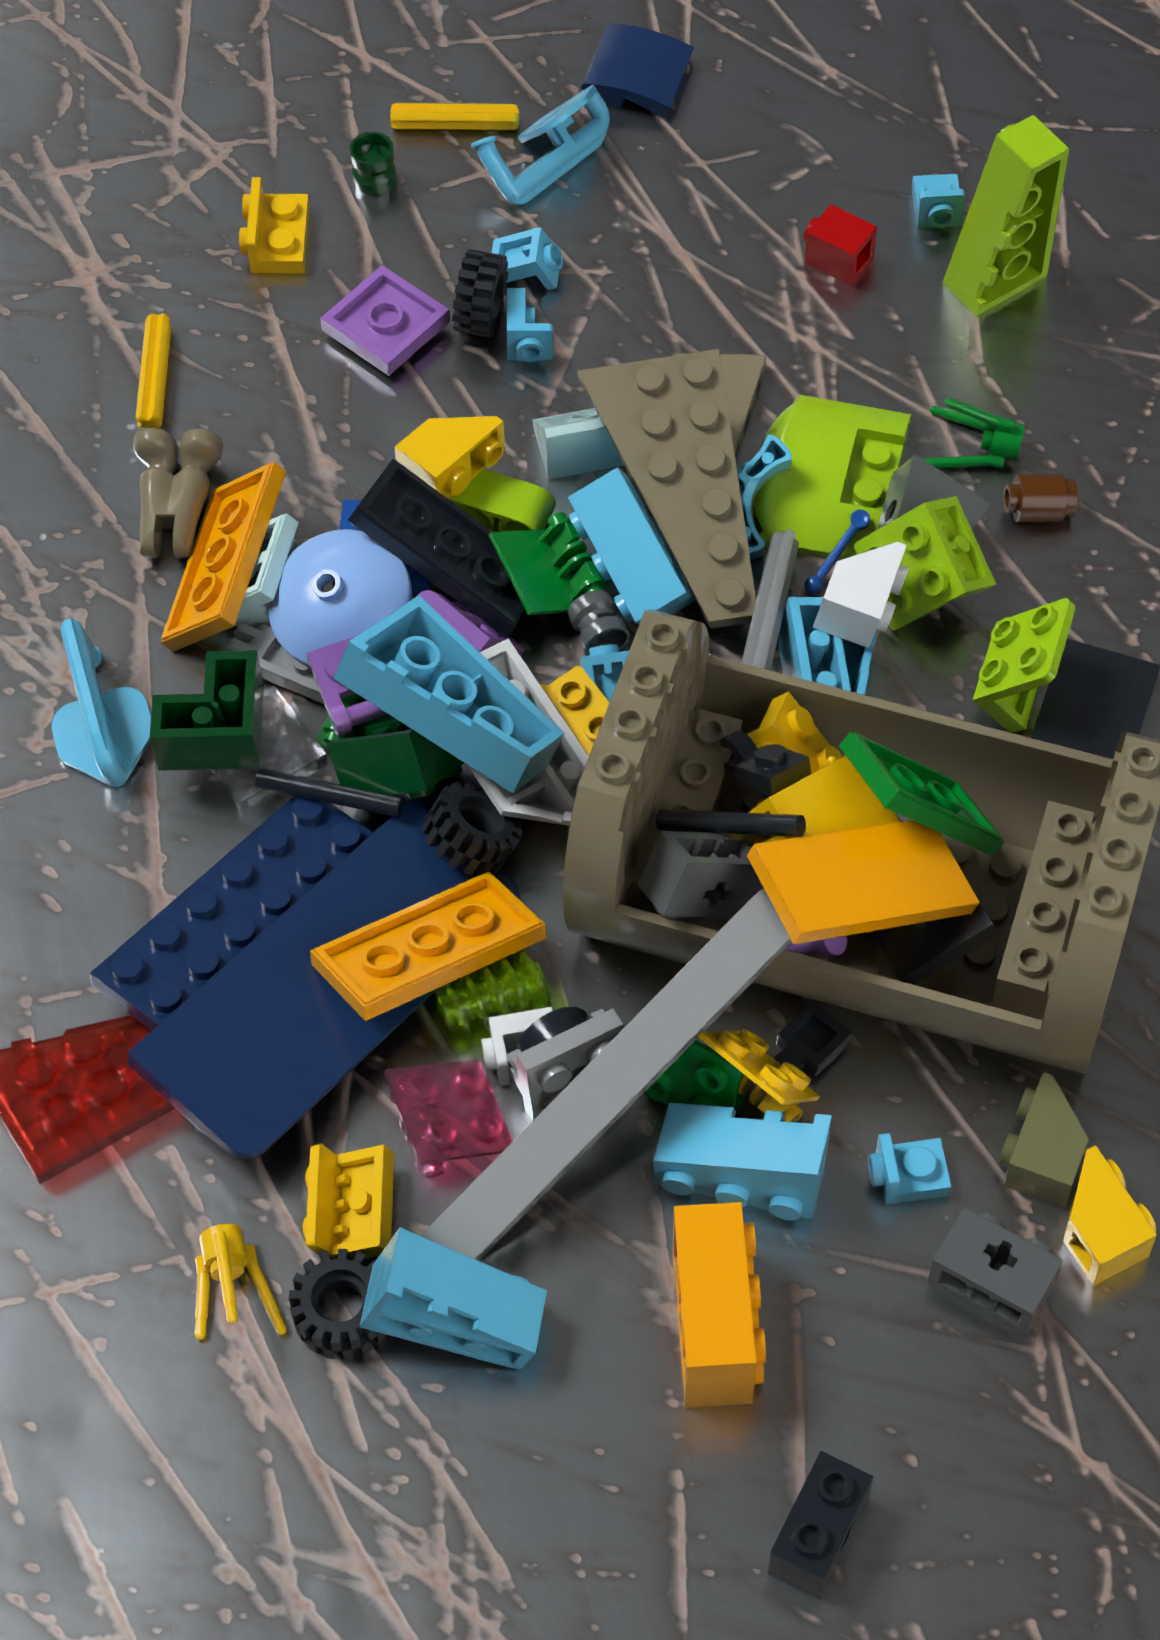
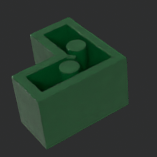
[149,650,264,771]
[327,719,464,799]

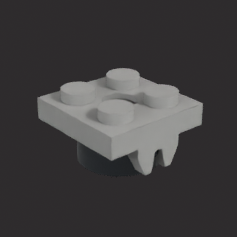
[507,1006,624,1122]

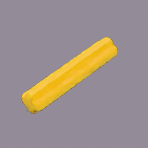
[390,103,519,131]
[135,313,172,429]

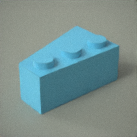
[568,467,696,624]
[778,597,877,695]
[653,1103,832,1220]
[359,1227,547,1370]

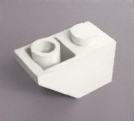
[812,542,909,648]

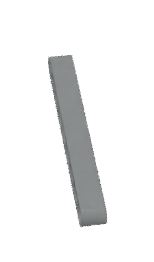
[422,888,792,1261]

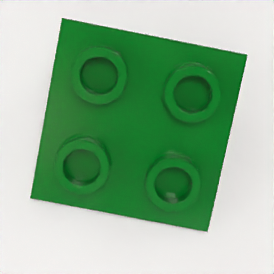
[489,512,606,615]
[644,1040,748,1112]

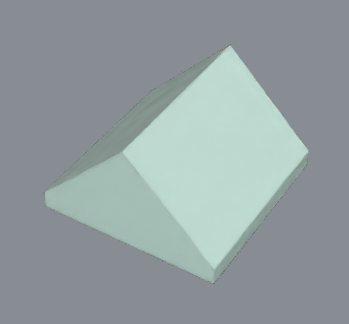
[532,408,624,480]

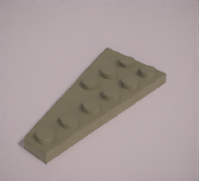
[577,348,756,629]

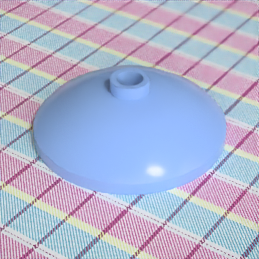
[268,529,412,666]

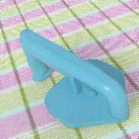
[471,84,610,206]
[52,618,151,787]

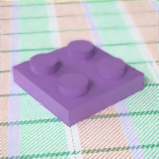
[320,265,450,376]

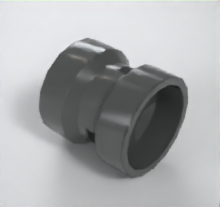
[567,590,630,656]

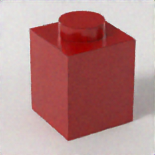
[803,204,877,285]

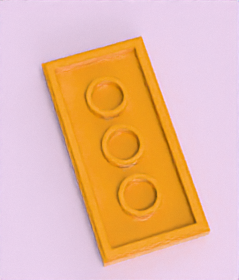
[161,462,286,652]
[747,820,980,945]
[310,872,546,1021]

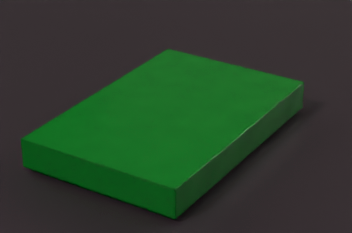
[839,732,1004,856]

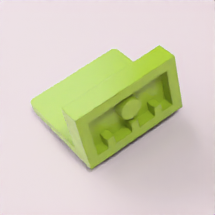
[854,496,997,631]

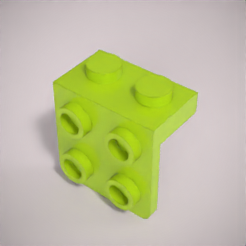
[973,598,1076,733]

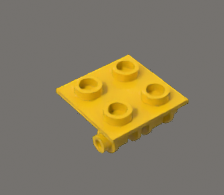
[698,1029,820,1122]

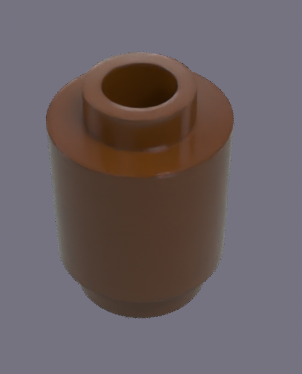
[1004,474,1078,522]

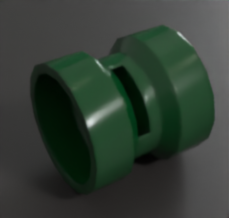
[349,132,396,195]

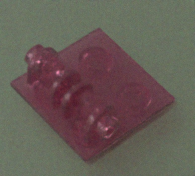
[384,1059,513,1178]

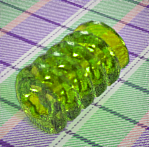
[434,950,552,1042]

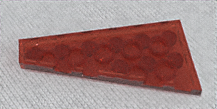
[0,1015,176,1185]

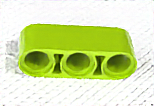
[449,469,556,532]

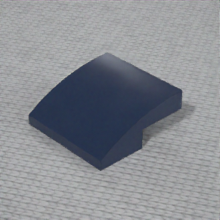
[581,23,694,118]

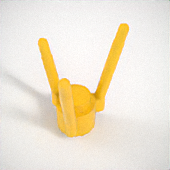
[195,1224,287,1340]

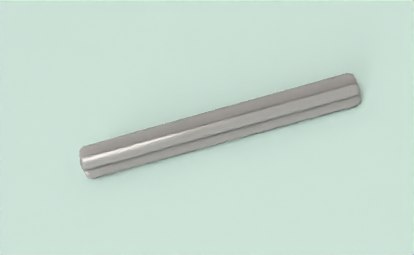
[741,529,799,670]

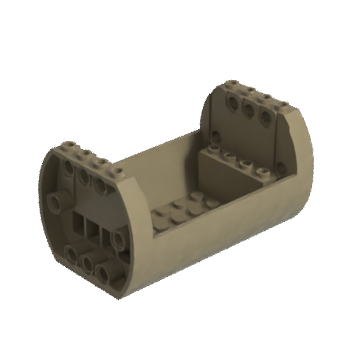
[563,609,1160,1075]

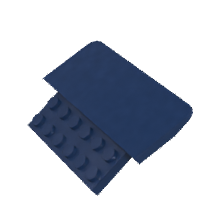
[90,796,521,1158]

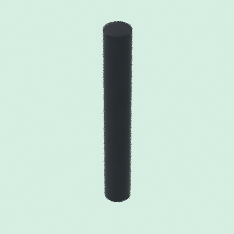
[255,768,405,818]
[655,809,806,837]

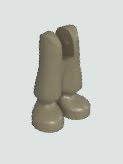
[133,427,223,558]

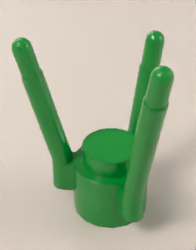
[924,398,1025,469]

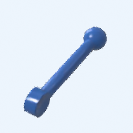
[804,510,870,594]

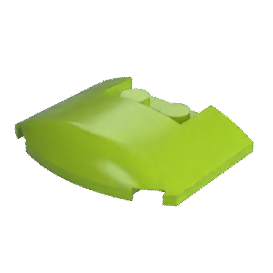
[751,395,911,561]

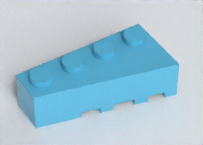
[333,595,565,794]

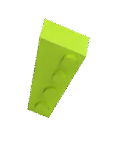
[942,115,1069,316]

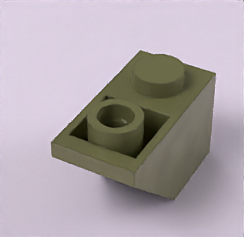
[999,1072,1089,1209]

